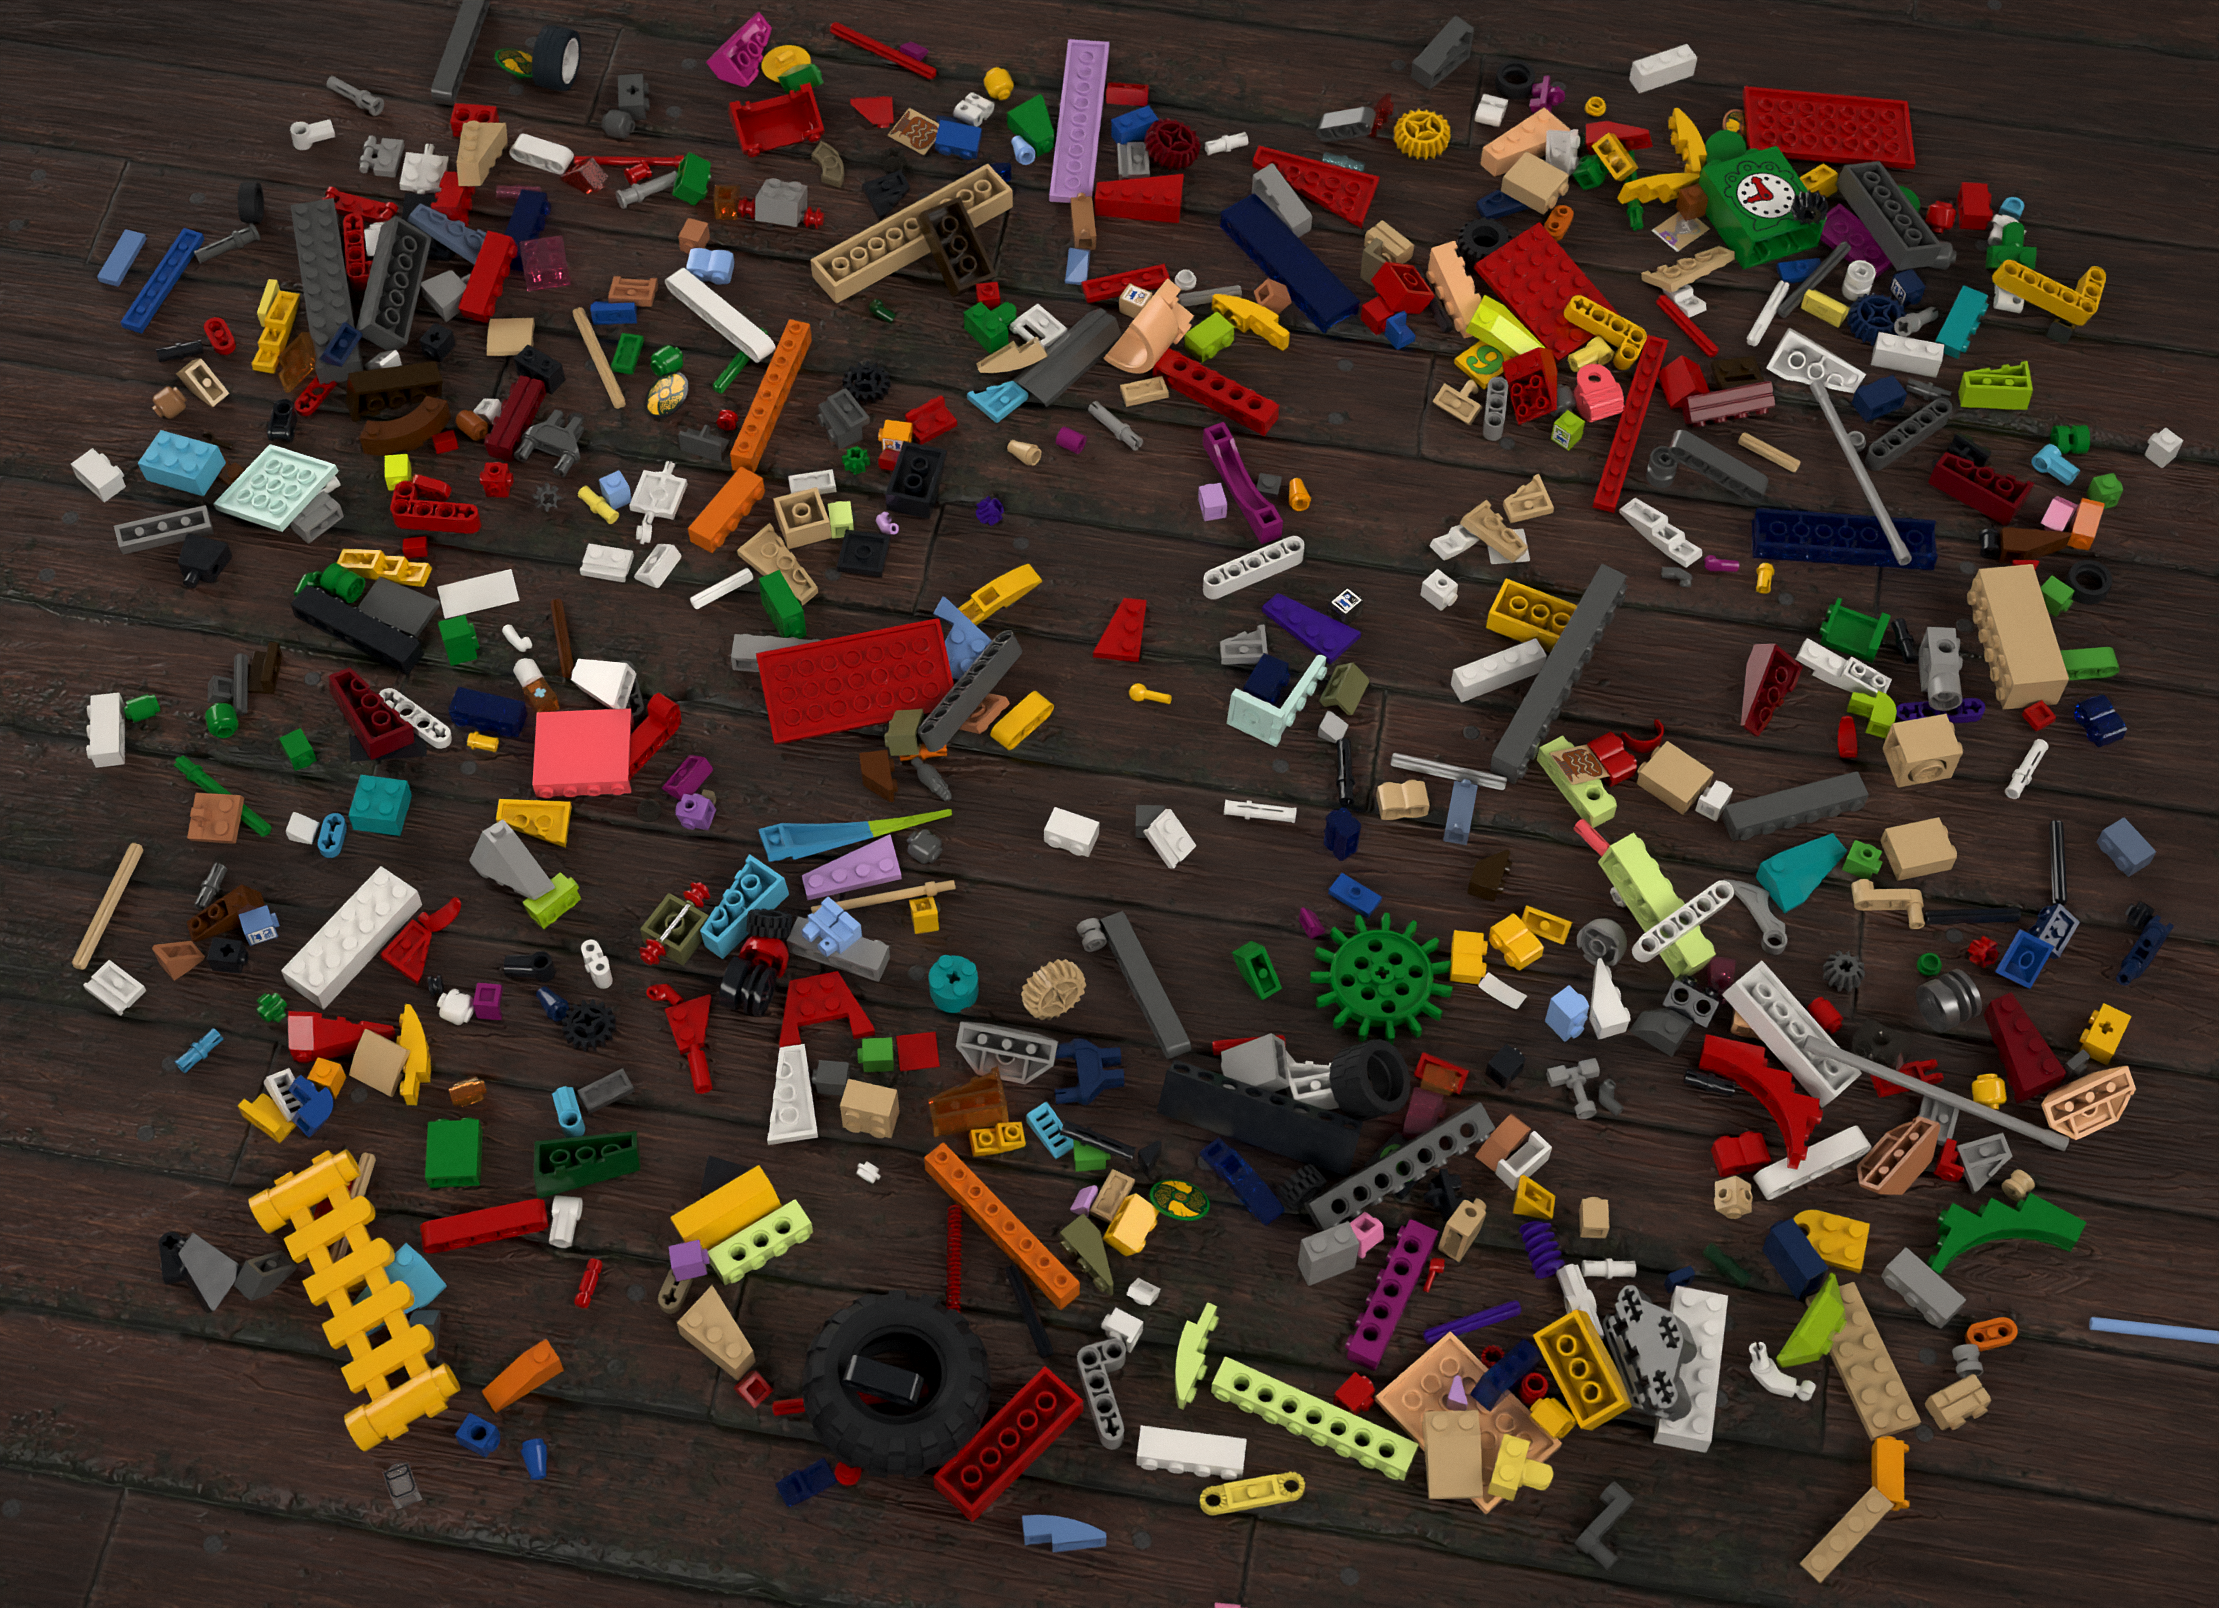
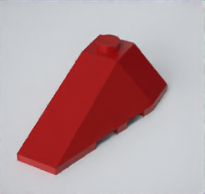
[288,1011,397,1063]

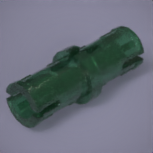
[1702,1242,1752,1289]

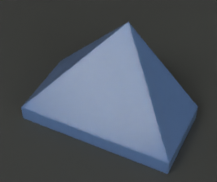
[1065,248,1091,285]

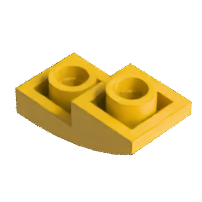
[969,1122,1026,1157]

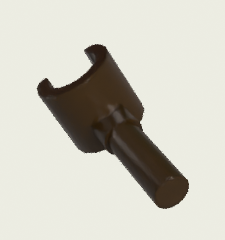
[201,432,233,450]

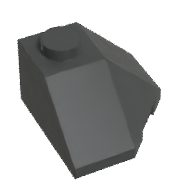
[1629,1008,1696,1057]

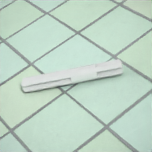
[1747,281,1789,346]

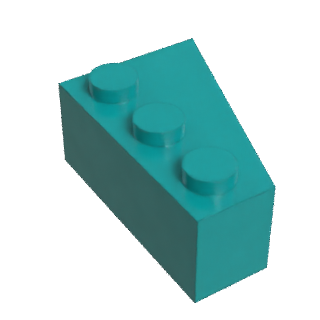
[1935,285,1989,359]

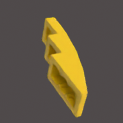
[1617,173,1700,204]
[252,291,301,374]
[337,549,432,587]

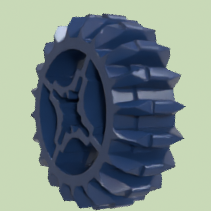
[1847,292,1907,346]

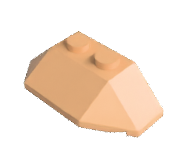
[2041,1066,2136,1140]

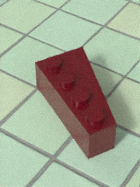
[1928,452,2035,527]
[328,667,414,760]
[1984,992,2066,1104]

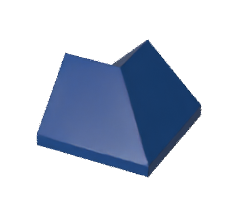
[1995,929,2054,989]

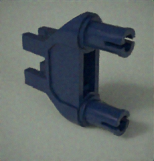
[2116,915,2174,986]
[1055,1038,1124,1106]

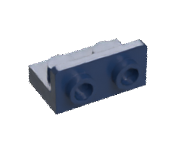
[2027,903,2080,960]

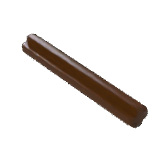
[550,598,574,678]

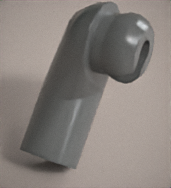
[1661,567,1693,587]

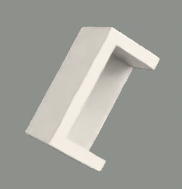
[1495,1131,1552,1191]

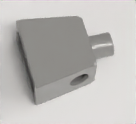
[420,270,471,322]

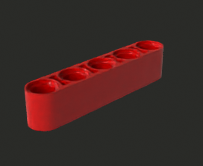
[420,1199,549,1254]

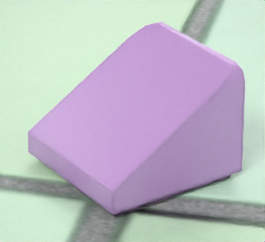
[1071,1185,1098,1217]
[1446,1375,1468,1411]

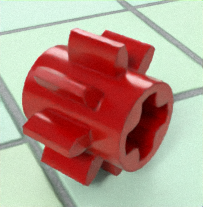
[1967,936,2000,968]

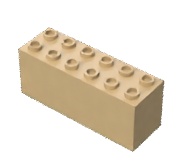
[1967,564,2069,710]

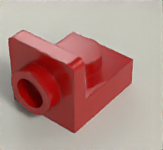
[1933,1138,1965,1182]

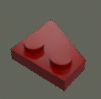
[381,919,432,985]
[665,994,712,1055]

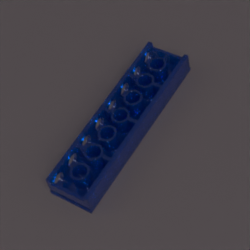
[1220,193,1360,334]
[1751,508,1938,570]

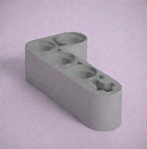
[1077,1339,1126,1449]

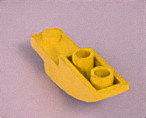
[1668,108,1707,174]
[1212,294,1290,351]
[958,563,1043,626]
[396,1004,431,1105]

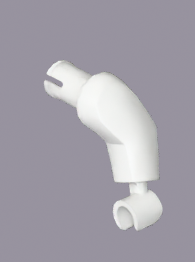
[1749,1342,1816,1401]

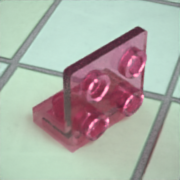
[520,235,571,291]

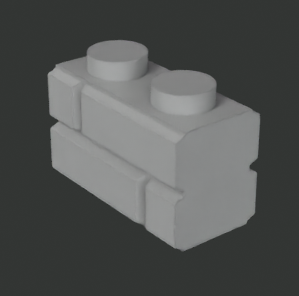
[290,491,344,544]

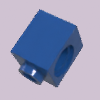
[455,1412,500,1458]

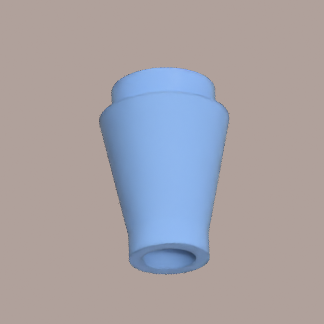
[1011,136,1035,165]

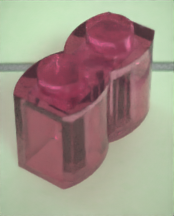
[1402,1087,1447,1140]

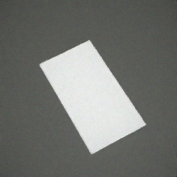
[437,569,519,619]

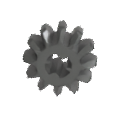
[1822,950,1865,993]

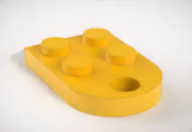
[1794,1210,1870,1273]

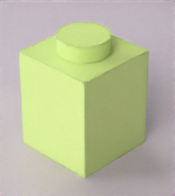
[828,501,854,539]

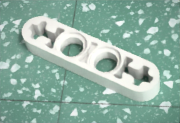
[379,688,452,749]

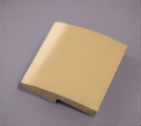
[487,318,535,356]
[349,1029,411,1097]

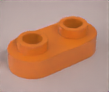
[1544,205,1573,241]
[1965,1317,2018,1351]

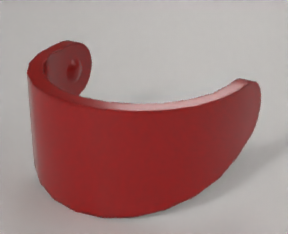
[1837,716,1858,758]
[1621,719,1664,753]
[418,897,461,932]

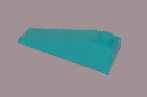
[1756,833,1847,914]

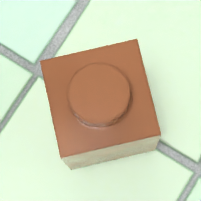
[678,218,710,254]
[1254,278,1292,315]

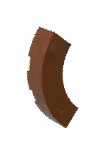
[359,396,451,456]

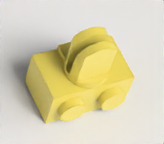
[1487,1433,1553,1501]

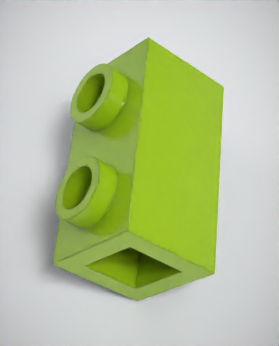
[523,872,581,929]

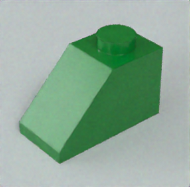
[1232,941,1282,1000]

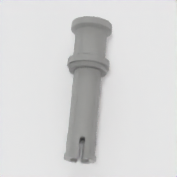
[326,76,384,116]
[615,171,677,209]
[1894,307,1938,337]

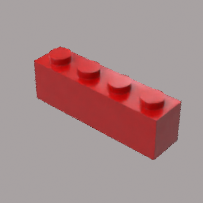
[458,231,518,323]

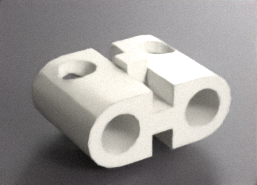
[953,92,994,127]
[1475,94,1508,127]
[1994,285,2024,313]
[581,940,613,989]

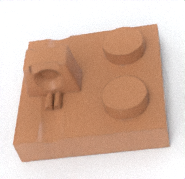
[959,693,1010,734]
[187,793,244,844]

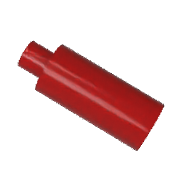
[687,1044,712,1094]

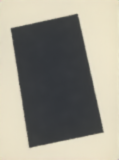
[348,725,427,762]

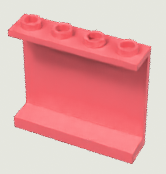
[532,708,634,798]

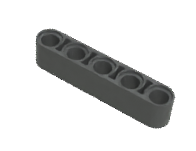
[1865,398,1952,471]
[1668,430,1768,503]

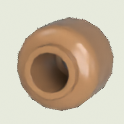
[152,386,187,419]

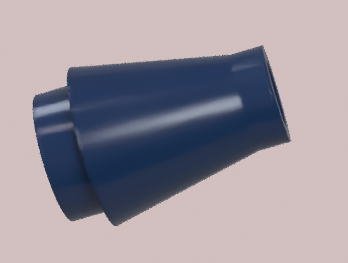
[536,986,570,1021]

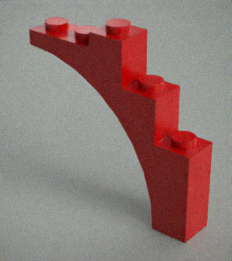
[1698,1034,1823,1170]

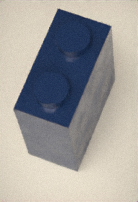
[1762,1218,1829,1300]

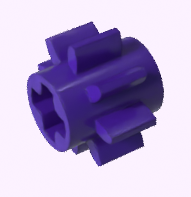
[976,496,1004,526]

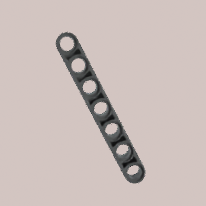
[431,0,490,102]
[917,630,1022,752]
[1099,911,1191,1060]

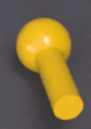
[1129,683,1172,704]

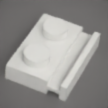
[580,544,634,583]
[1143,809,1196,868]
[83,960,146,1016]

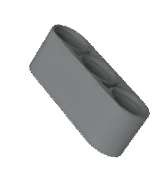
[1482,377,1508,441]

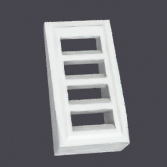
[264,1068,304,1122]

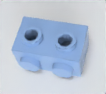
[1545,985,1589,1042]

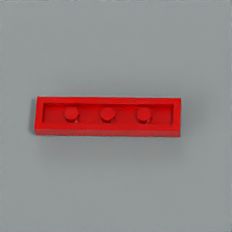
[1082,264,1170,303]

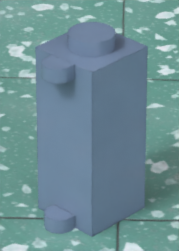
[1443,779,1478,845]

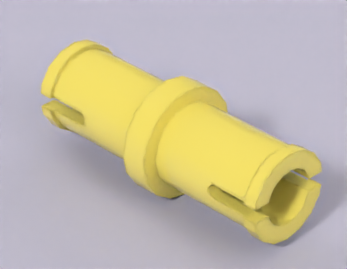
[578,486,619,524]

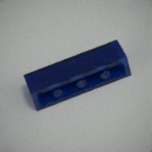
[504,189,551,272]

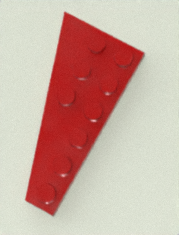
[1252,146,1380,228]

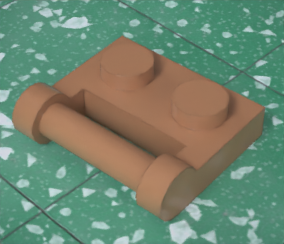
[608,276,658,307]

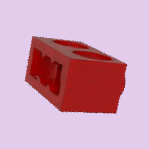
[450,103,499,137]

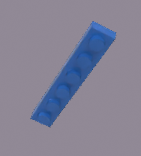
[121,228,205,334]

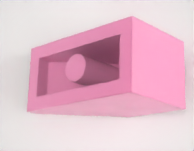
[2041,496,2078,532]

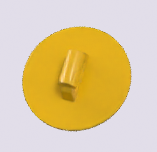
[762,45,811,82]

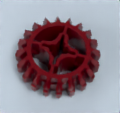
[1144,117,1201,171]

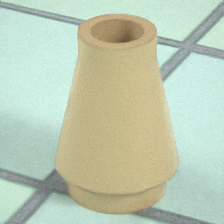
[1007,440,1041,466]

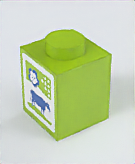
[1551,410,1585,451]

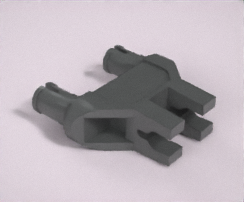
[513,409,584,478]

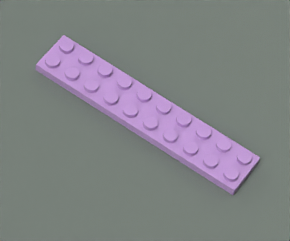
[1049,39,1109,203]

